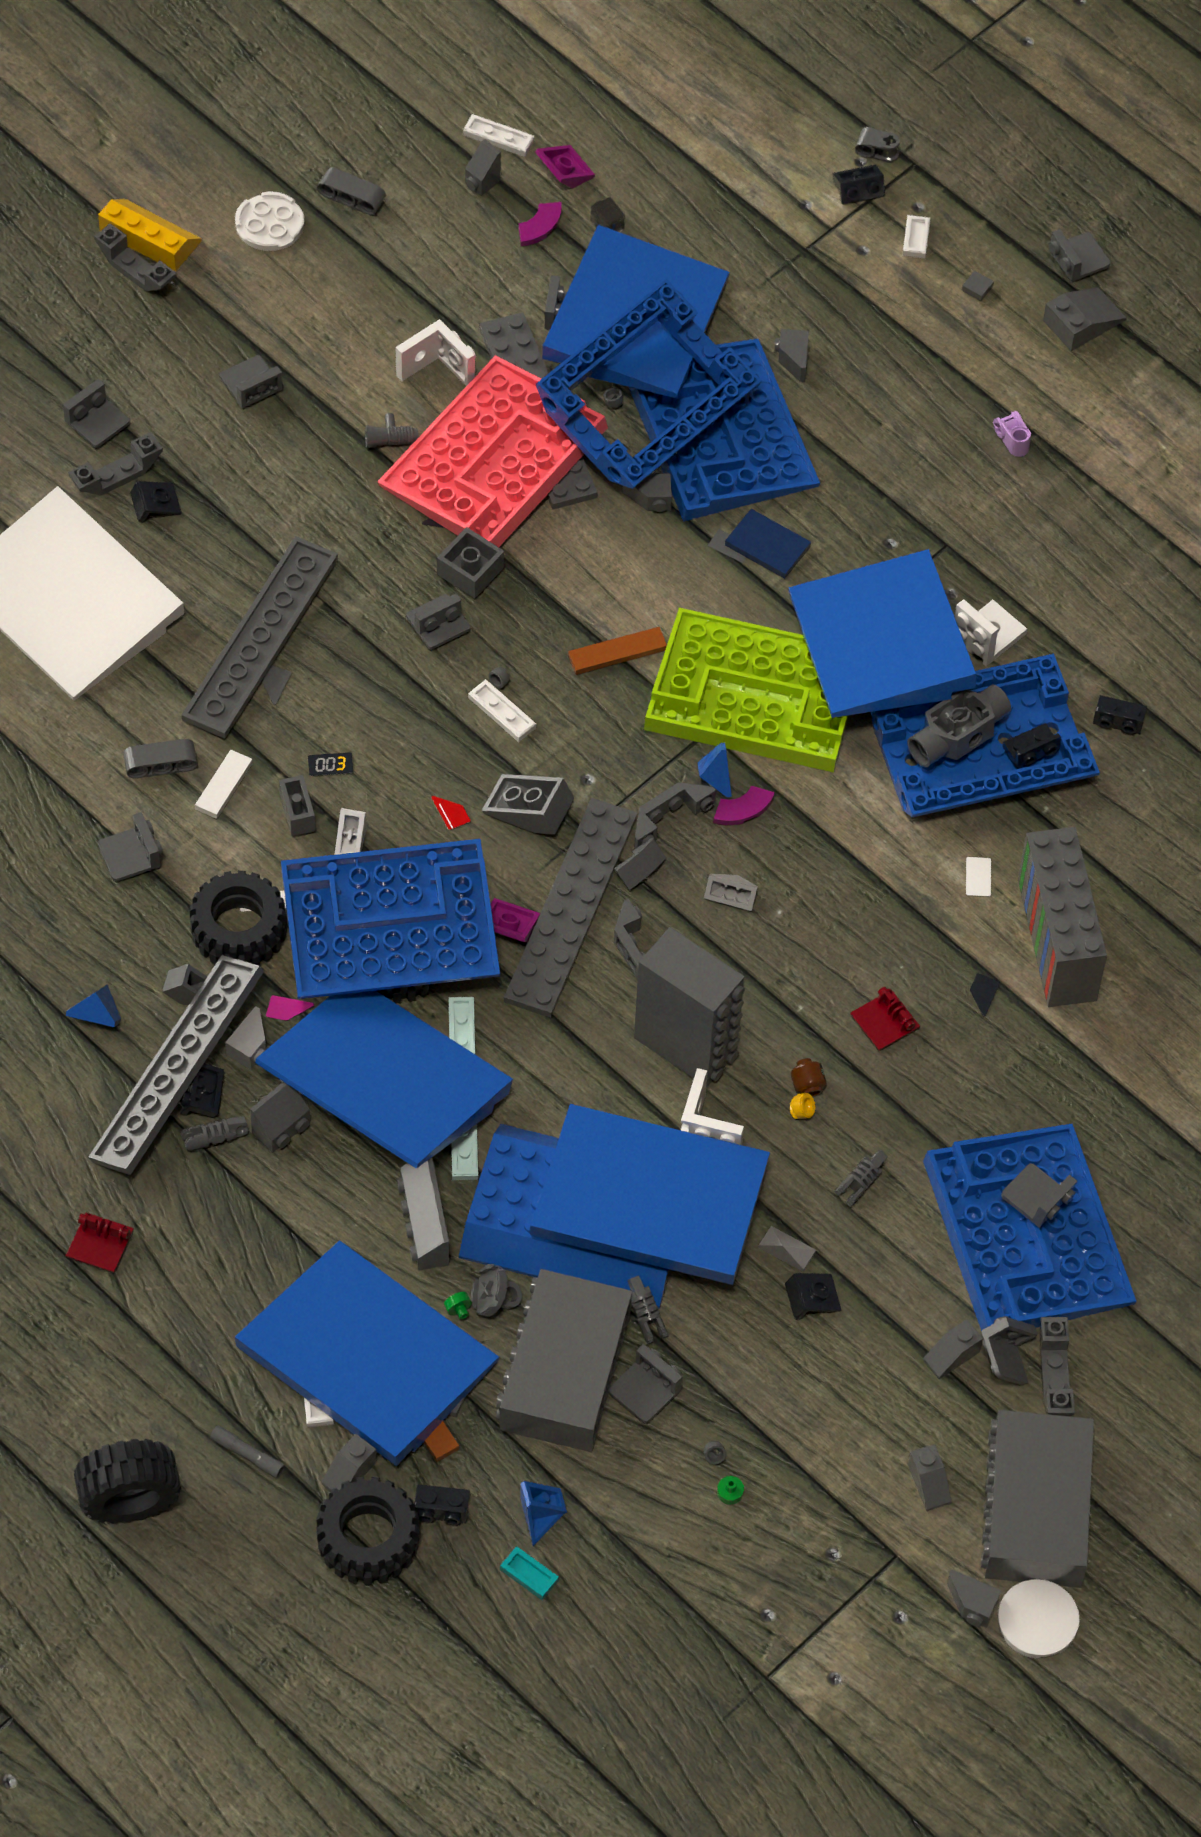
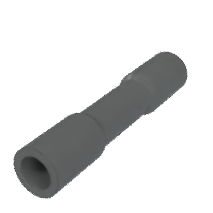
[210,1425,285,1478]

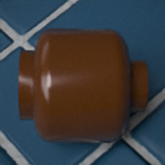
[790,1058,827,1097]

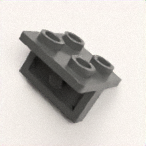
[406,593,470,650]

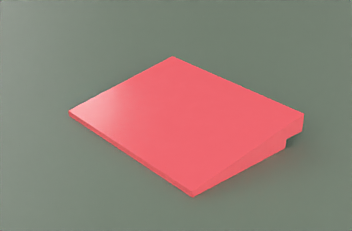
[378,355,608,547]

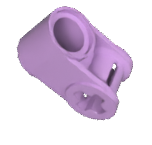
[993,411,1031,457]

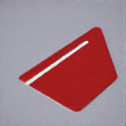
[431,796,471,830]

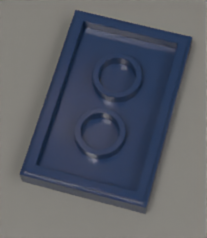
[725,509,811,579]

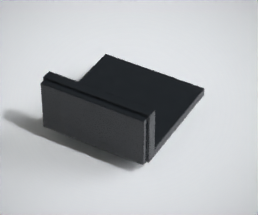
[130,481,182,523]
[785,1273,842,1320]

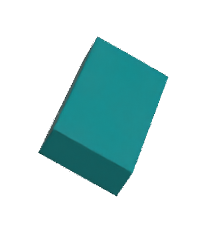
[500,1546,559,1601]

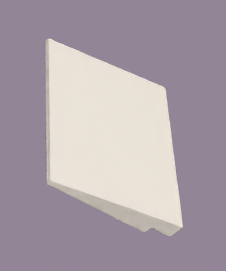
[0,486,184,700]

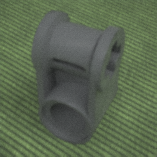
[855,127,900,163]

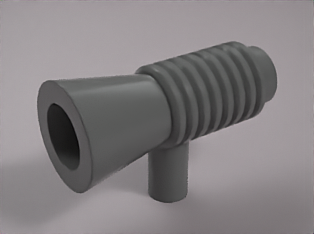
[365,413,418,449]

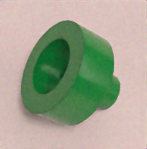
[444,1292,472,1319]
[717,1476,744,1505]

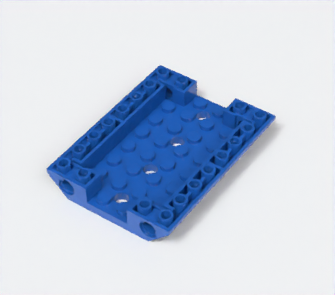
[871,654,1100,817]

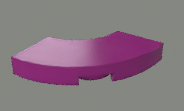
[518,202,562,246]
[713,786,775,825]

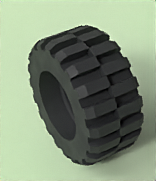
[190,870,286,965]
[74,1439,181,1524]
[316,1477,419,1585]

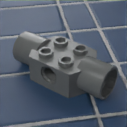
[907,685,1011,767]

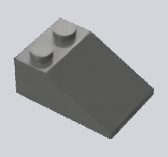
[1043,287,1126,351]
[482,774,574,834]

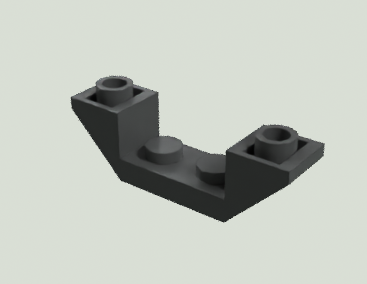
[94,223,177,291]
[68,432,163,495]
[634,782,716,850]
[614,899,645,980]
[1040,1317,1075,1415]

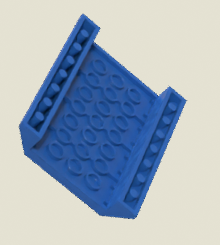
[459,1124,669,1309]

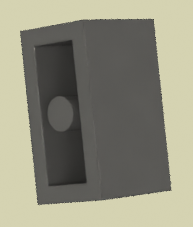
[279,775,316,836]

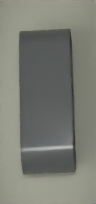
[317,168,386,215]
[123,739,197,778]

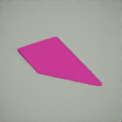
[266,995,314,1021]

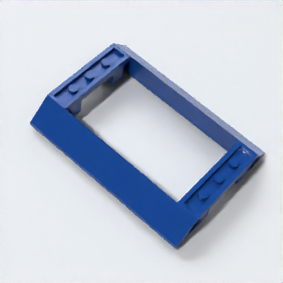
[536,279,762,489]

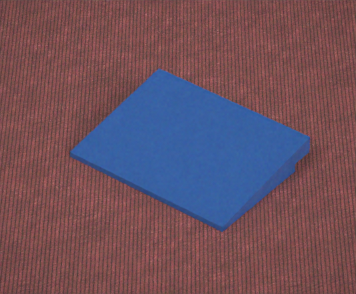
[542,225,729,398]
[628,339,820,521]
[788,549,976,718]
[281,839,500,999]
[255,990,513,1169]
[530,1104,770,1285]
[923,1124,1137,1330]
[235,1240,499,1466]

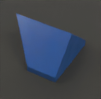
[697,743,732,797]
[66,985,121,1027]
[520,1481,567,1546]

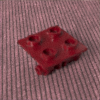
[850,987,920,1051]
[66,1212,134,1273]

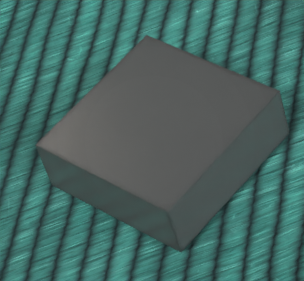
[962,271,994,301]

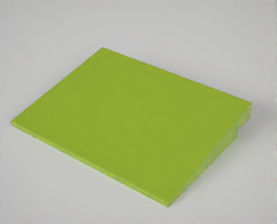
[644,608,849,773]

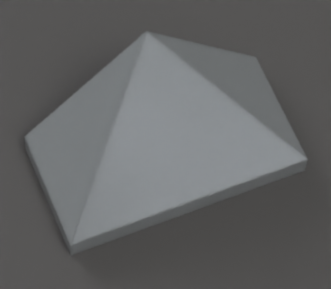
[704,874,758,911]
[758,1226,816,1272]

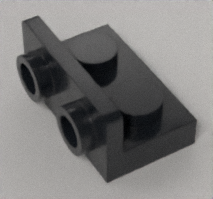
[832,164,885,204]
[1093,695,1147,735]
[1003,723,1061,769]
[178,1063,224,1118]
[414,1484,470,1525]

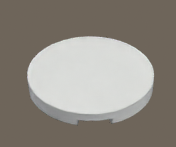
[235,192,304,251]
[997,1579,1079,1659]

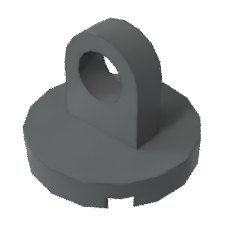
[471,1264,522,1316]

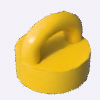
[790,1093,815,1119]

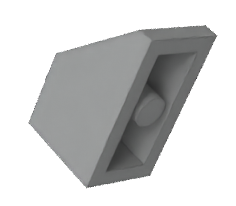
[225,1006,266,1070]

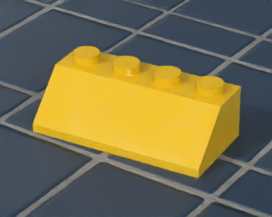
[98,199,202,272]

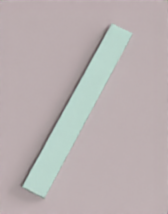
[449,997,478,1180]

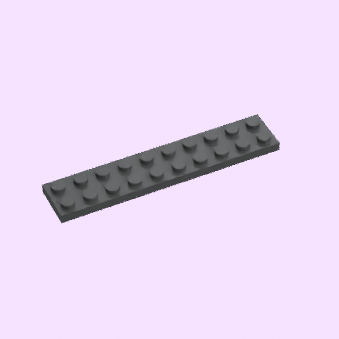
[479,312,597,510]
[181,536,338,739]
[504,798,637,1018]
[88,955,264,1175]

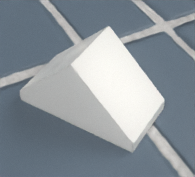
[335,808,366,855]

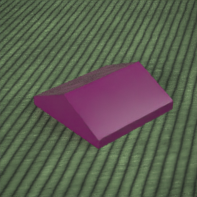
[535,145,595,189]
[490,898,540,942]

